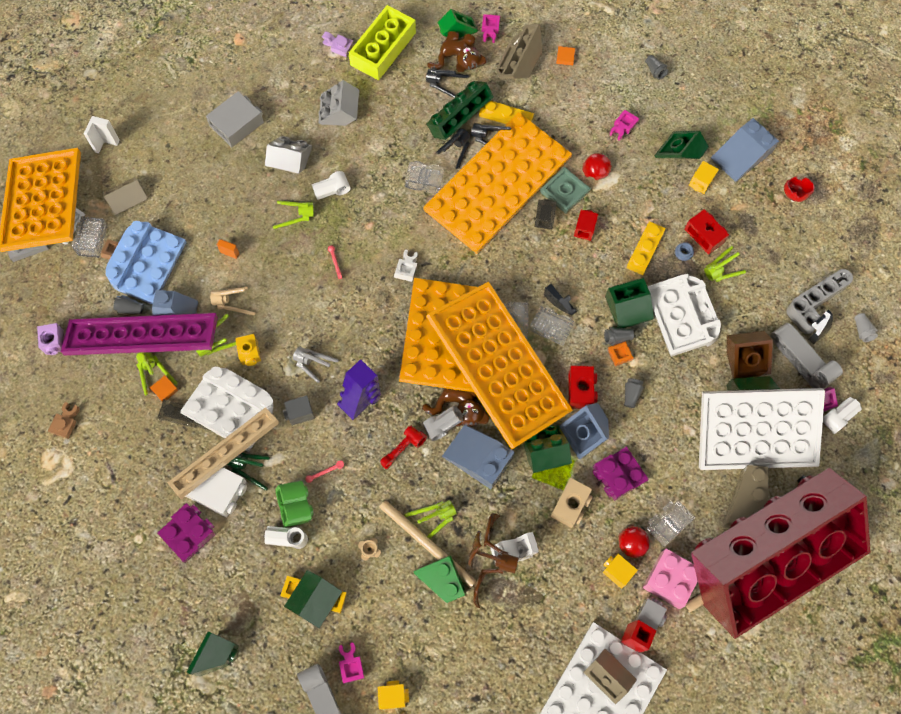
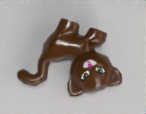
[427,31,486,72]
[422,388,489,427]

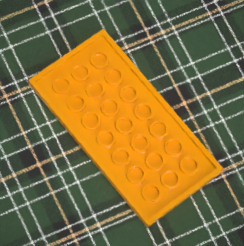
[423,112,572,254]
[426,281,573,450]

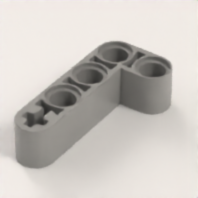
[786,269,853,334]
[770,323,843,389]
[297,664,341,714]

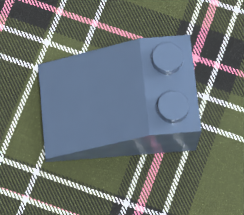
[711,118,779,182]
[442,425,514,489]

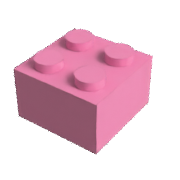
[643,549,698,609]

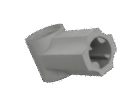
[423,406,463,441]

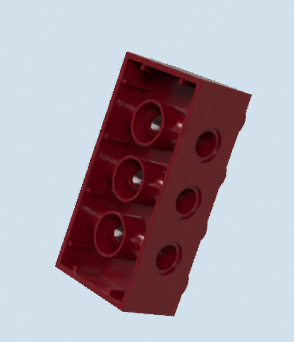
[691,468,871,639]

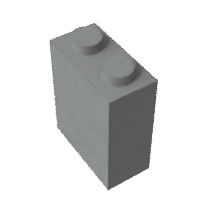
[206,91,264,147]

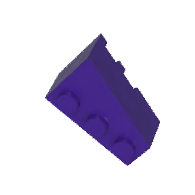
[337,359,381,420]

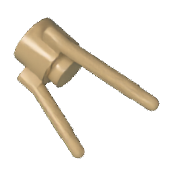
[210,286,256,316]

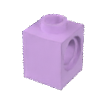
[37,323,64,355]

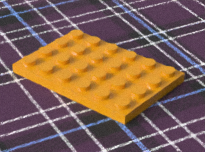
[0,148,81,252]
[399,278,477,392]

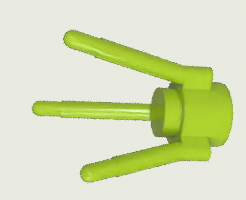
[273,200,314,229]
[704,246,746,282]
[196,314,236,357]
[136,352,178,395]
[404,500,457,539]

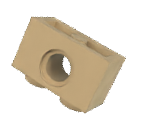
[550,478,593,528]

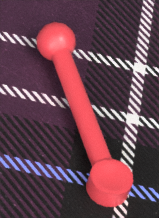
[328,245,342,279]
[305,461,344,483]

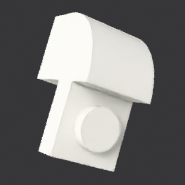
[490,532,539,563]

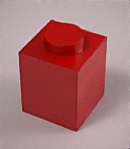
[573,209,598,241]
[620,620,657,653]

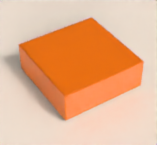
[556,46,575,66]
[216,239,239,259]
[608,341,633,366]
[150,375,178,403]

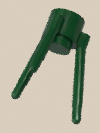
[227,452,270,491]

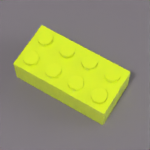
[349,5,416,81]

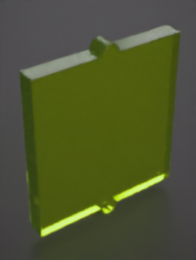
[531,459,575,491]

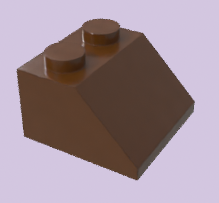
[726,331,773,379]

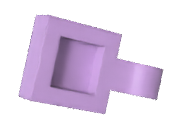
[322,32,354,58]

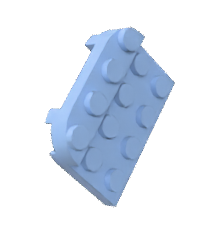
[106,221,186,304]

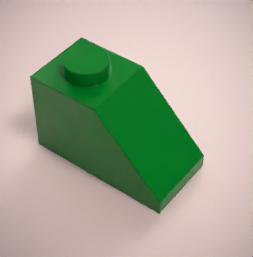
[437,9,479,38]

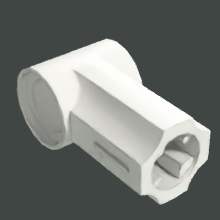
[312,171,350,200]
[823,397,862,434]
[264,526,308,549]

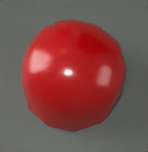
[582,153,612,180]
[784,176,815,202]
[618,526,650,558]

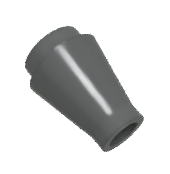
[645,55,668,80]
[113,295,144,314]
[604,327,634,346]
[624,378,644,408]

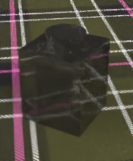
[534,199,557,230]

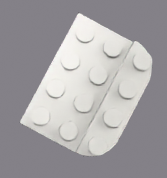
[648,274,721,357]
[181,367,273,452]

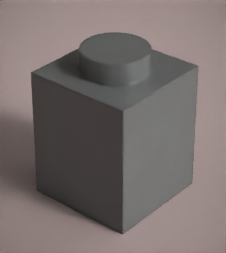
[283,395,314,426]

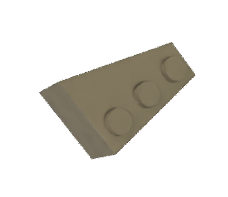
[721,465,769,528]

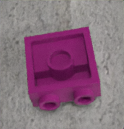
[593,446,649,501]
[157,503,216,563]

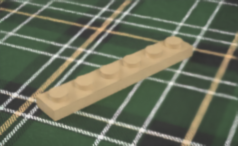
[167,407,279,499]

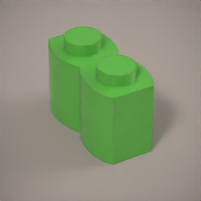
[275,481,313,527]

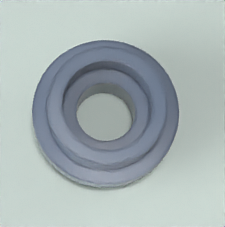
[675,243,694,261]

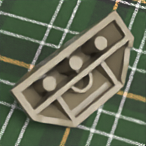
[496,24,542,80]

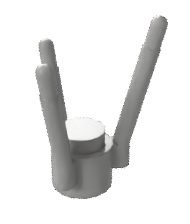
[293,346,339,383]

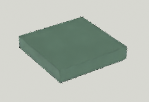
[540,167,591,214]

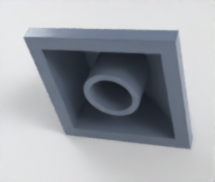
[152,290,198,316]
[559,403,609,459]

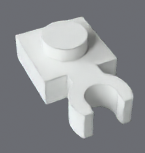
[394,250,418,282]

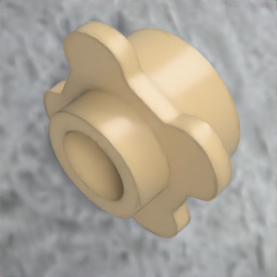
[358,538,381,561]

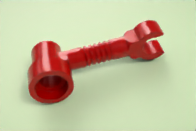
[380,425,427,470]

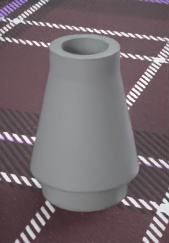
[854,313,878,342]

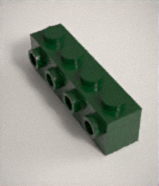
[426,81,494,140]

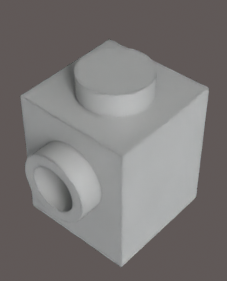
[633,598,667,630]

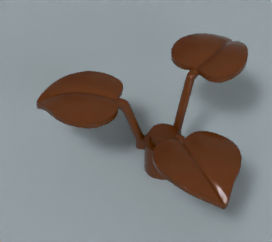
[468,513,519,608]

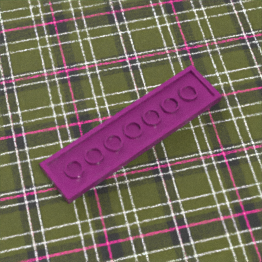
[60,313,218,356]

